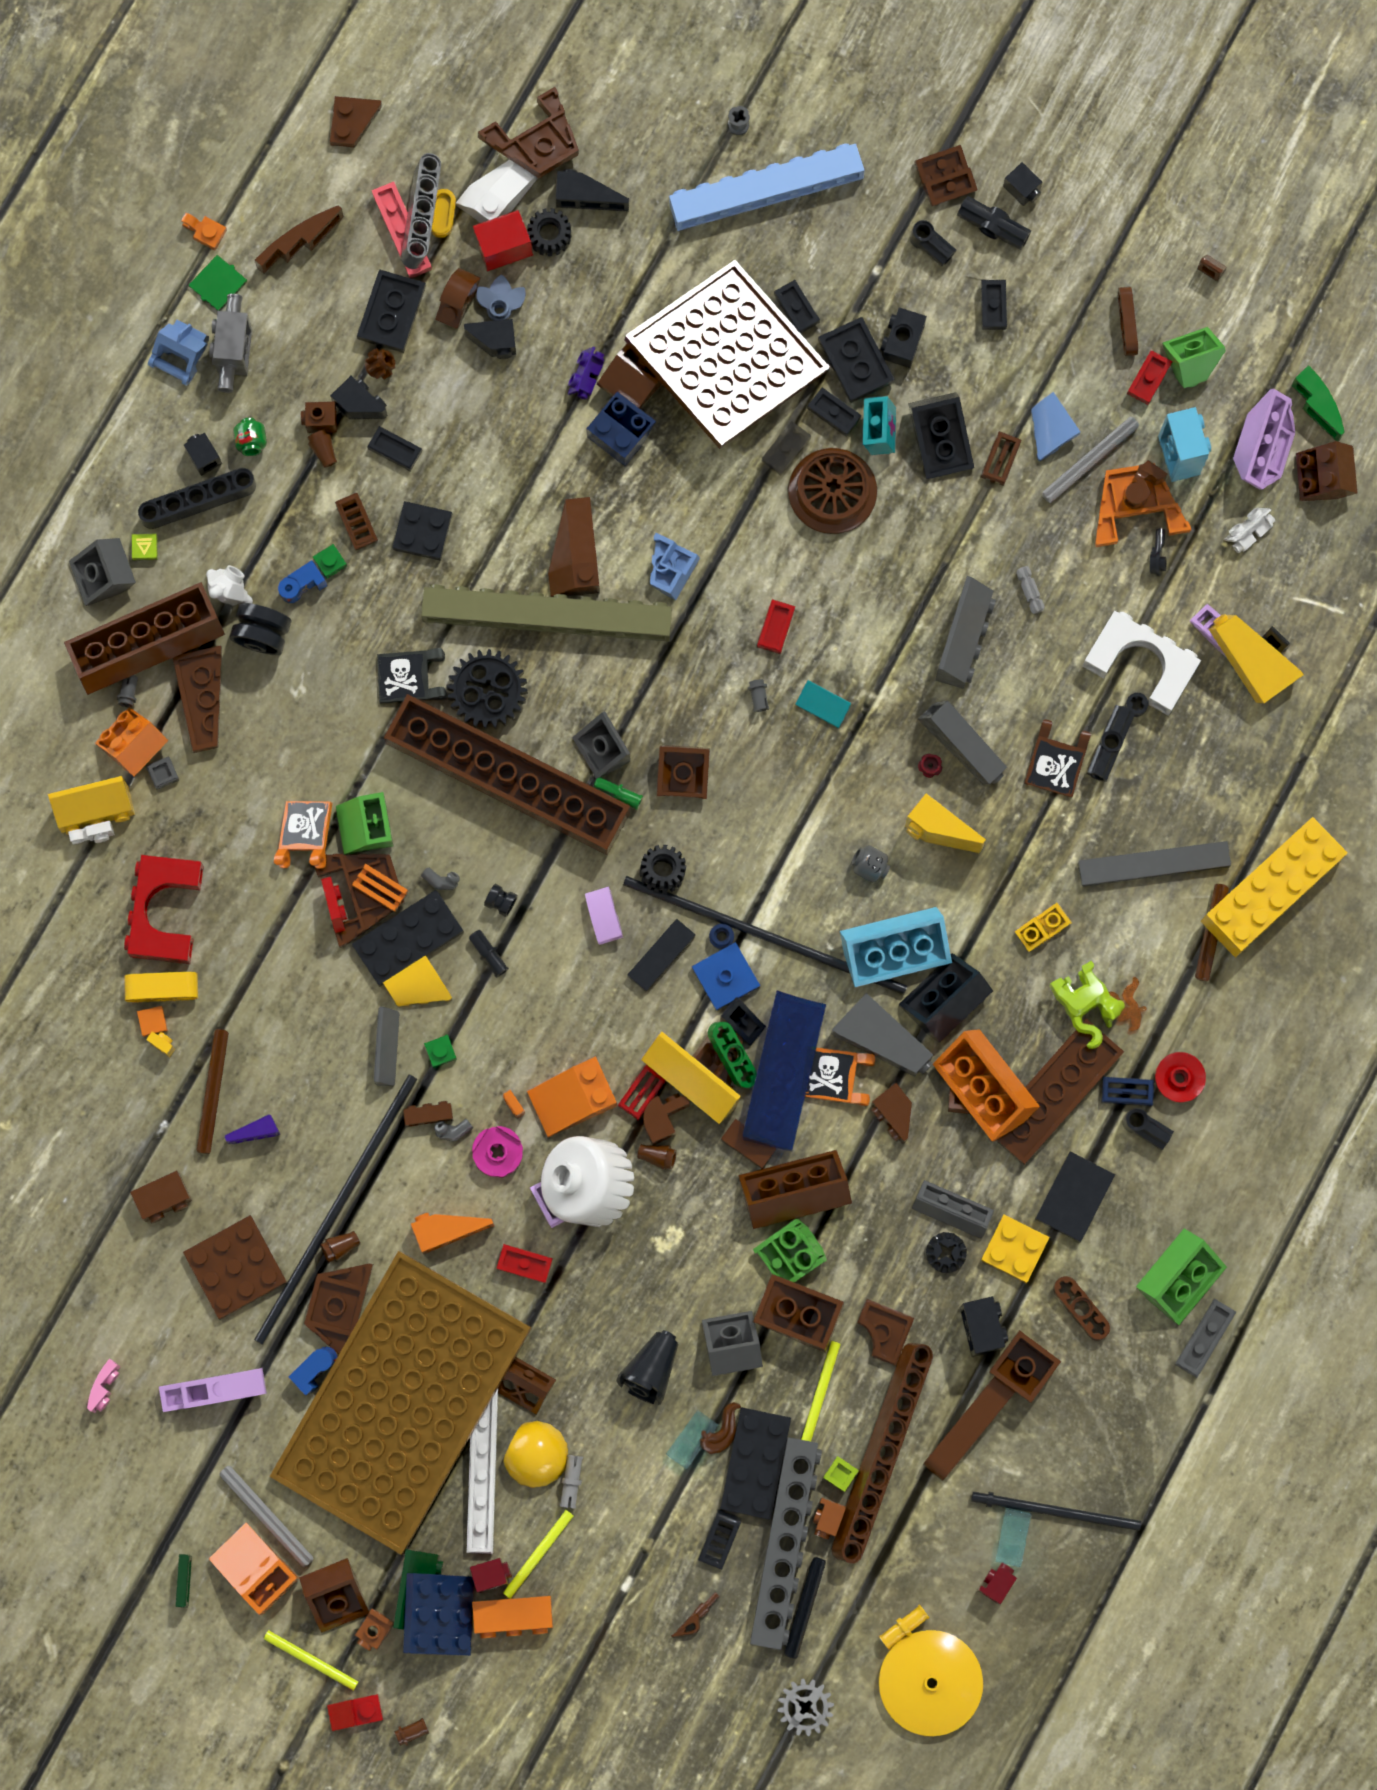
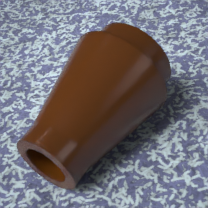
[307,429,337,468]
[637,1144,677,1170]
[320,1231,360,1263]

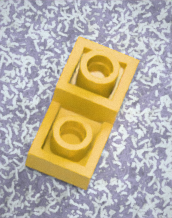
[1015,903,1072,952]

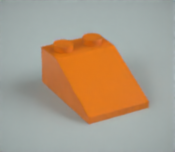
[527,1056,617,1138]

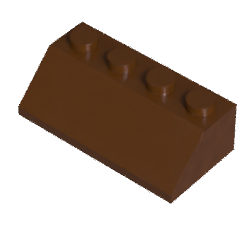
[738,1150,852,1229]

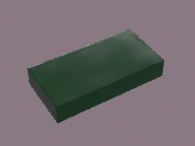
[175,1554,192,1608]

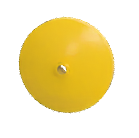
[879,1630,983,1736]

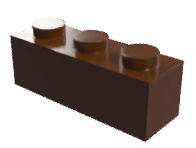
[403,1101,453,1127]

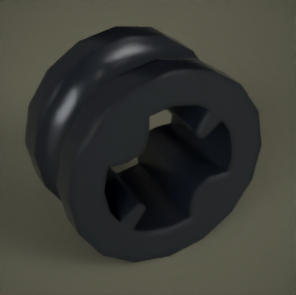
[1125,693,1148,717]

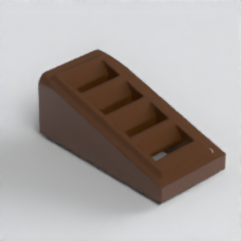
[335,493,378,551]

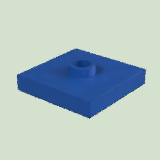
[692,942,760,1011]

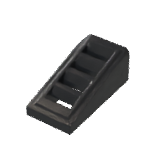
[698,1509,742,1570]

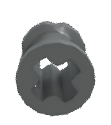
[728,106,750,135]

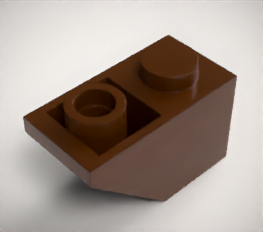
[871,1083,912,1144]

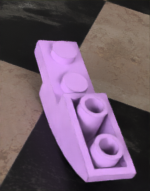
[159,1368,267,1412]

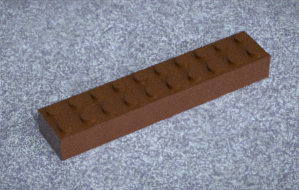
[384,694,630,856]

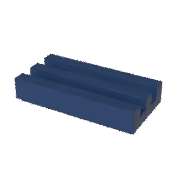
[1101,1077,1154,1106]

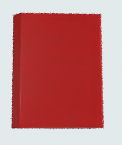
[472,210,533,272]

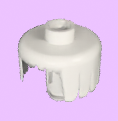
[541,1136,634,1227]

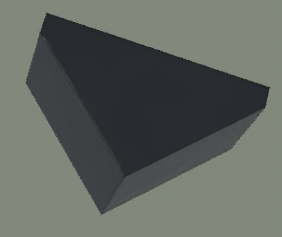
[720,997,766,1046]

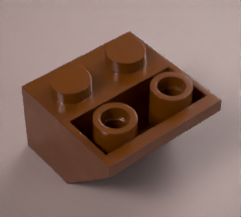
[596,344,662,409]
[1296,441,1358,501]

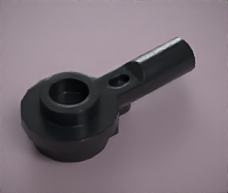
[1150,528,1167,576]

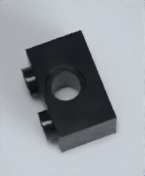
[880,307,927,368]

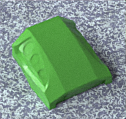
[753,1218,827,1283]

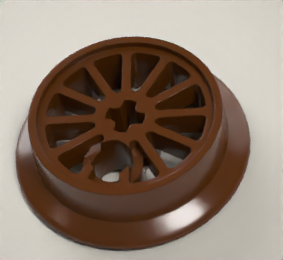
[788,448,877,534]

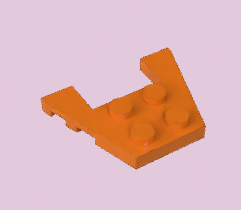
[1095,463,1191,547]

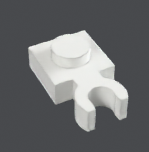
[68,821,115,844]

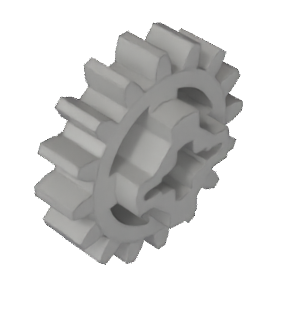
[777,1679,834,1736]

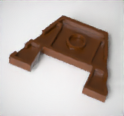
[478,87,579,178]
[314,854,405,948]

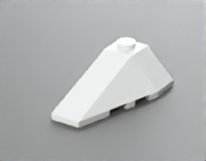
[456,159,538,223]

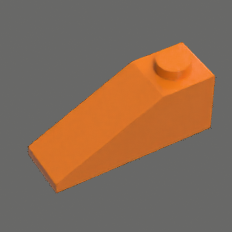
[411,1213,494,1255]

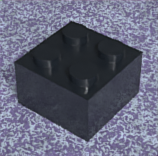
[959,1296,1008,1357]

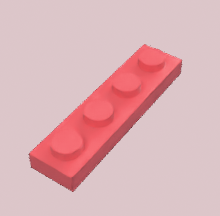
[372,181,432,278]

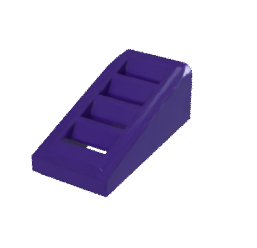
[225,1115,281,1144]

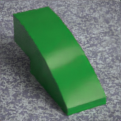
[1291,365,1345,442]

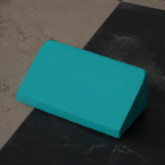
[795,680,851,728]

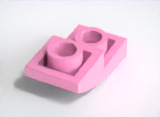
[87,1358,120,1413]

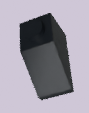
[464,319,516,359]

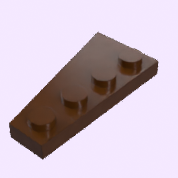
[173,646,222,753]

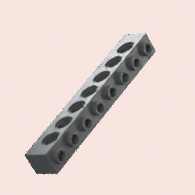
[750,1437,822,1650]

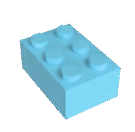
[1158,407,1211,482]

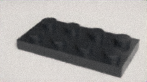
[352,890,464,987]
[720,1407,791,1520]

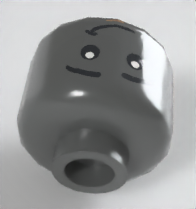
[851,845,890,883]

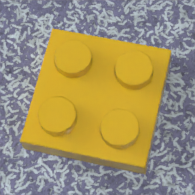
[981,1215,1050,1284]

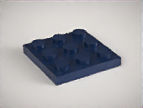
[403,1573,474,1656]

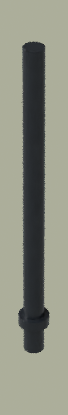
[971,1491,1141,1531]

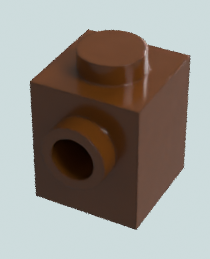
[301,401,337,433]

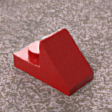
[327,1694,383,1731]

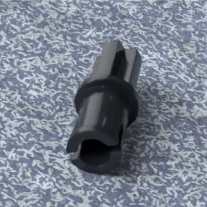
[469,930,509,978]

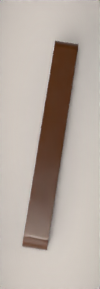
[832,1343,933,1564]

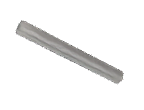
[1042,417,1139,503]
[220,1466,313,1567]

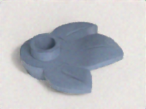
[477,275,526,321]

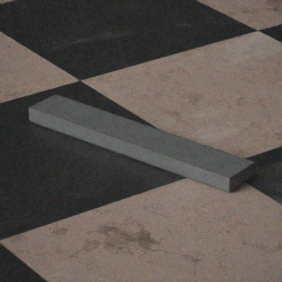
[1078,841,1231,887]

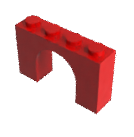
[124,855,204,964]

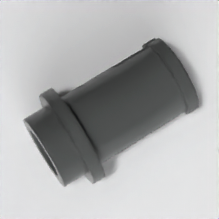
[117,675,138,707]
[748,679,770,712]

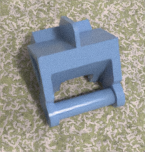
[148,320,209,386]

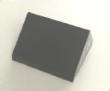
[572,711,630,779]

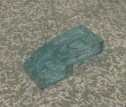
[666,1410,718,1469]
[995,1508,1031,1567]

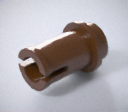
[394,1718,430,1746]

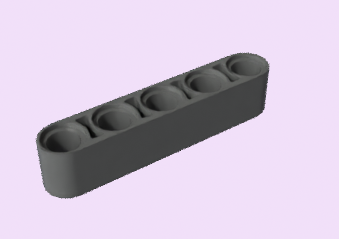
[401,153,441,269]

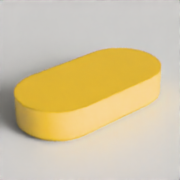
[431,189,456,238]

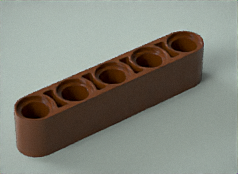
[923,1376,1015,1481]

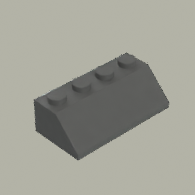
[935,576,996,689]

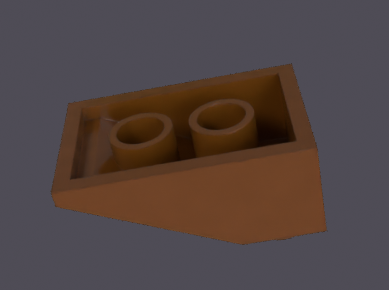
[753,1274,844,1353]

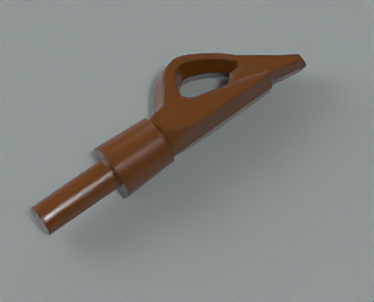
[671,1592,720,1638]

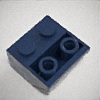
[586,392,656,466]

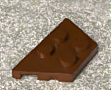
[304,1263,374,1354]

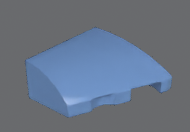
[1031,392,1080,462]
[650,533,700,600]

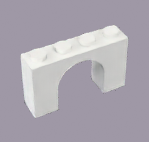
[1083,611,1201,716]

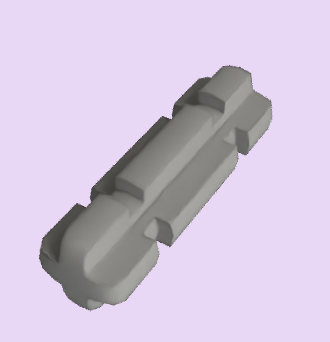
[1016,566,1045,614]

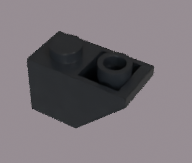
[330,375,388,419]

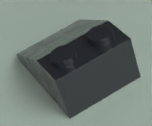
[908,392,974,479]

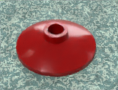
[1155,1052,1206,1103]

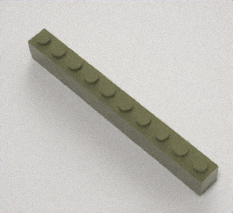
[421,584,672,642]

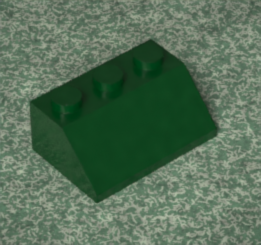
[393,1549,444,1630]

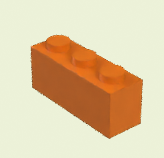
[472,1596,553,1638]

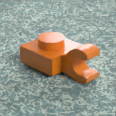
[181,213,227,250]

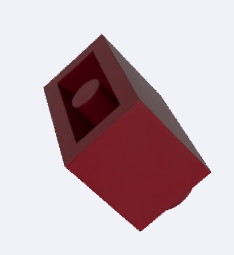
[470,1558,512,1593]

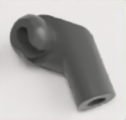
[421,867,460,890]

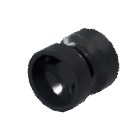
[484,883,518,917]

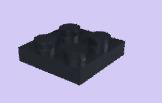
[392,501,453,561]

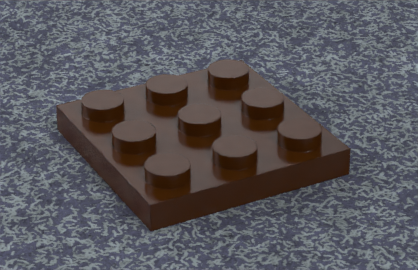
[183,1215,287,1320]

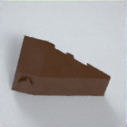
[548,497,600,597]

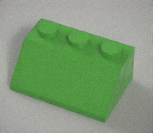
[1136,1228,1227,1325]

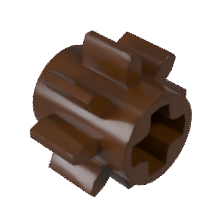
[365,348,395,380]

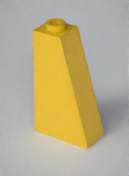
[1208,614,1304,703]

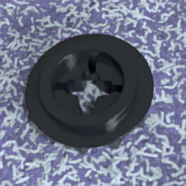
[926,1232,967,1273]

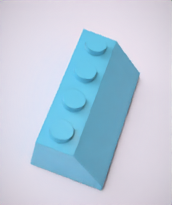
[840,907,952,987]

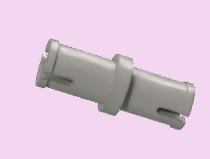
[560,1455,583,1509]

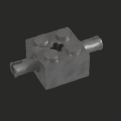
[209,294,252,393]

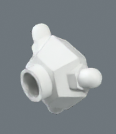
[206,565,253,605]

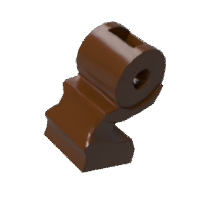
[1124,460,1168,509]

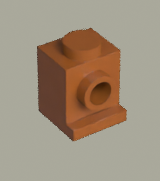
[813,1498,846,1540]
[355,1609,394,1651]

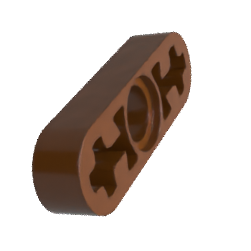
[1118,287,1138,356]
[1053,1276,1110,1341]

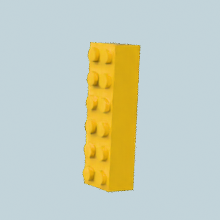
[1200,817,1348,958]

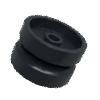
[229,603,292,655]

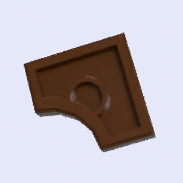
[857,1299,914,1366]

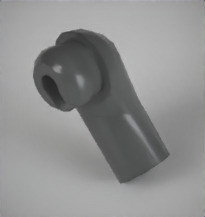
[434,1119,473,1142]

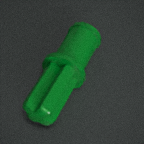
[593,777,643,810]

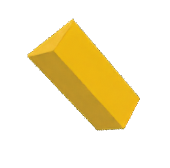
[641,1032,741,1124]

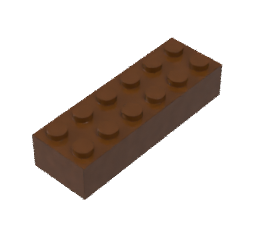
[64,582,225,695]

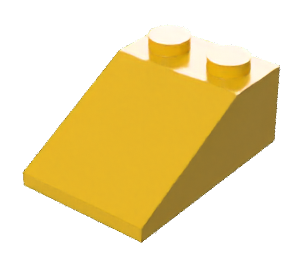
[905,793,986,853]

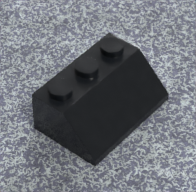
[899,953,993,1043]

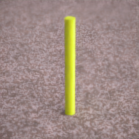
[801,1341,841,1442]
[503,1510,574,1599]
[264,1630,359,1691]

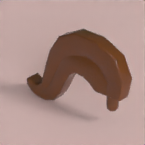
[699,1402,741,1454]

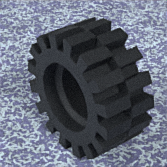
[527,208,571,256]
[640,844,686,894]

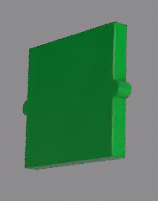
[189,255,247,311]

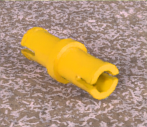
[879,1604,930,1649]

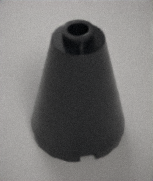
[616,1330,678,1405]

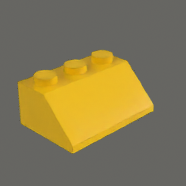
[48,776,135,835]

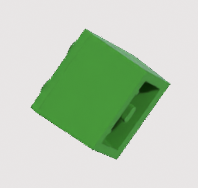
[336,792,394,855]

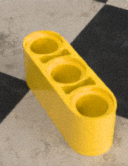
[124,972,198,1003]

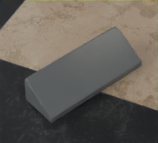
[374,1007,400,1086]
[912,1180,994,1238]

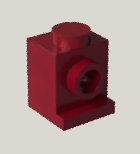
[977,1562,1017,1605]

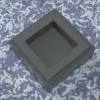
[146,756,179,790]

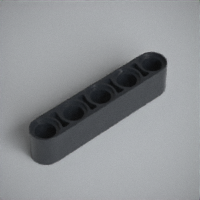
[138,468,256,529]

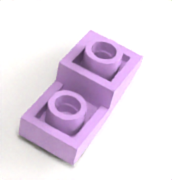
[585,886,623,945]

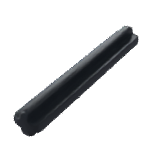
[784,1557,826,1659]

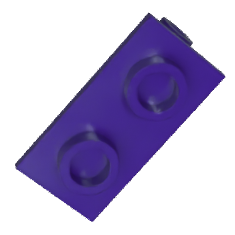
[568,346,605,400]

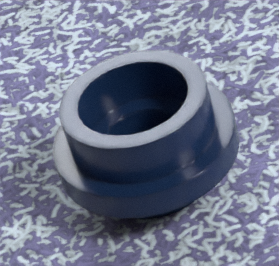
[709,924,734,949]

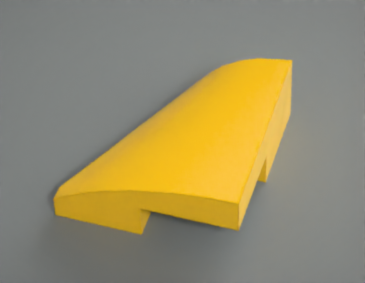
[383,956,453,1007]

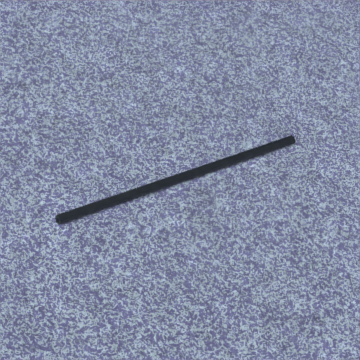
[623,876,907,995]
[254,1074,417,1345]

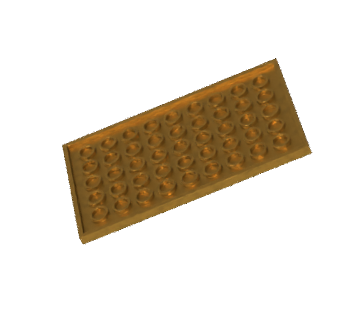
[269,1251,532,1555]

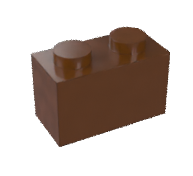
[130,1170,192,1224]

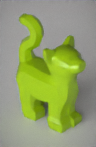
[1049,961,1125,1049]

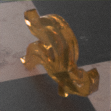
[1109,977,1147,1032]

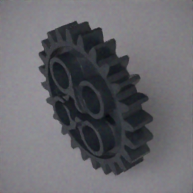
[447,649,528,730]

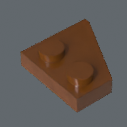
[330,96,382,148]

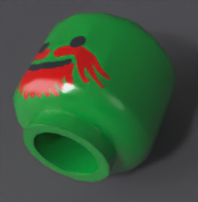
[233,418,267,456]

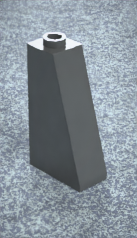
[918,701,1007,785]
[831,993,933,1077]

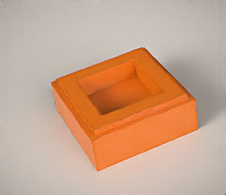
[137,1006,168,1037]
[503,1089,525,1118]

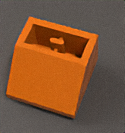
[95,707,168,777]

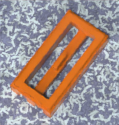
[352,864,409,912]

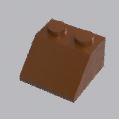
[989,1330,1061,1403]
[299,1558,369,1633]

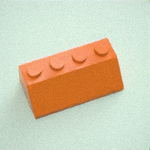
[933,1029,1040,1142]

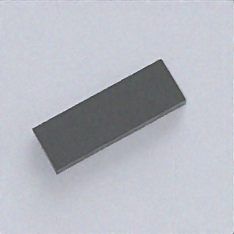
[1174,1299,1236,1378]

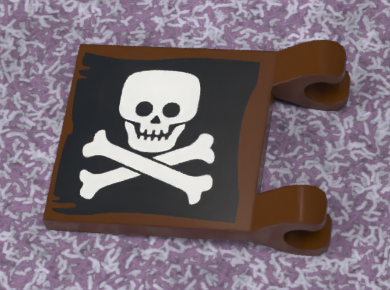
[1024,719,1091,798]

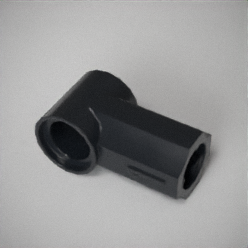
[910,220,957,267]
[1122,1108,1174,1150]

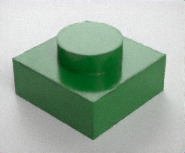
[312,544,347,579]
[424,1035,457,1068]

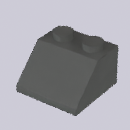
[69,538,136,606]
[702,1311,763,1376]

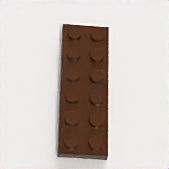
[996,1019,1124,1165]

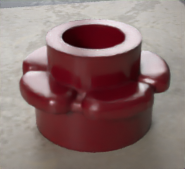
[918,753,943,778]

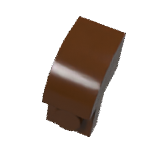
[435,268,481,329]
[644,1093,690,1145]

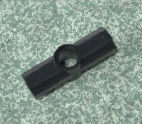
[957,196,1031,250]
[1086,705,1135,782]

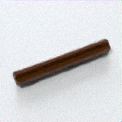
[1195,884,1229,981]

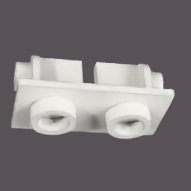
[1224,507,1275,553]

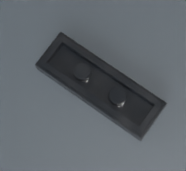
[627,919,696,992]

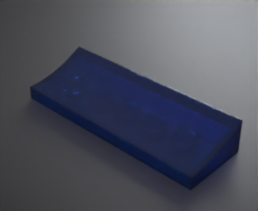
[742,990,826,1152]

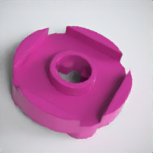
[472,1126,523,1178]

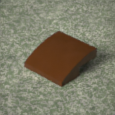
[914,145,978,206]

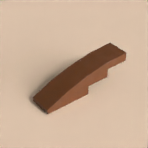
[255,205,344,274]

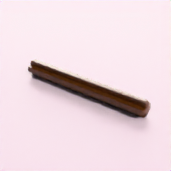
[196,1029,229,1154]

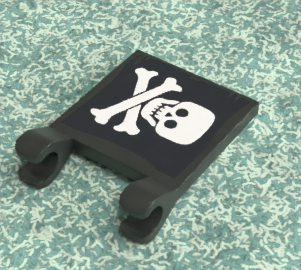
[377,648,447,704]

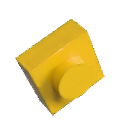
[146,1032,176,1057]

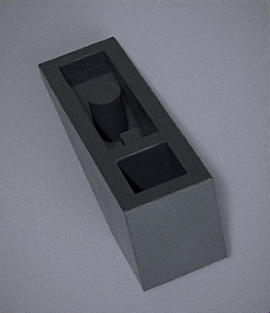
[556,169,629,212]

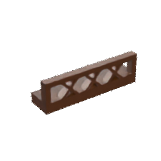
[498,1357,556,1415]

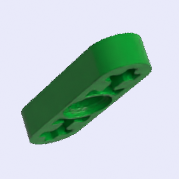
[708,1022,758,1088]

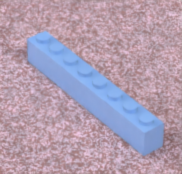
[669,144,864,231]

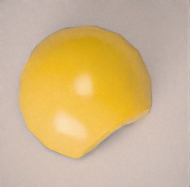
[503,1421,568,1488]

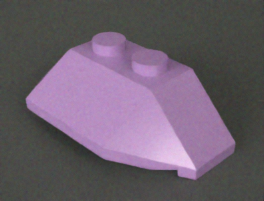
[1233,389,1295,490]

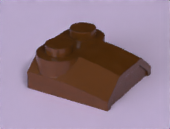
[657,745,710,799]

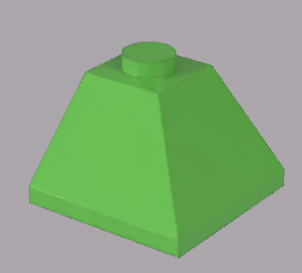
[1162,327,1226,388]

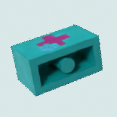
[863,396,896,455]

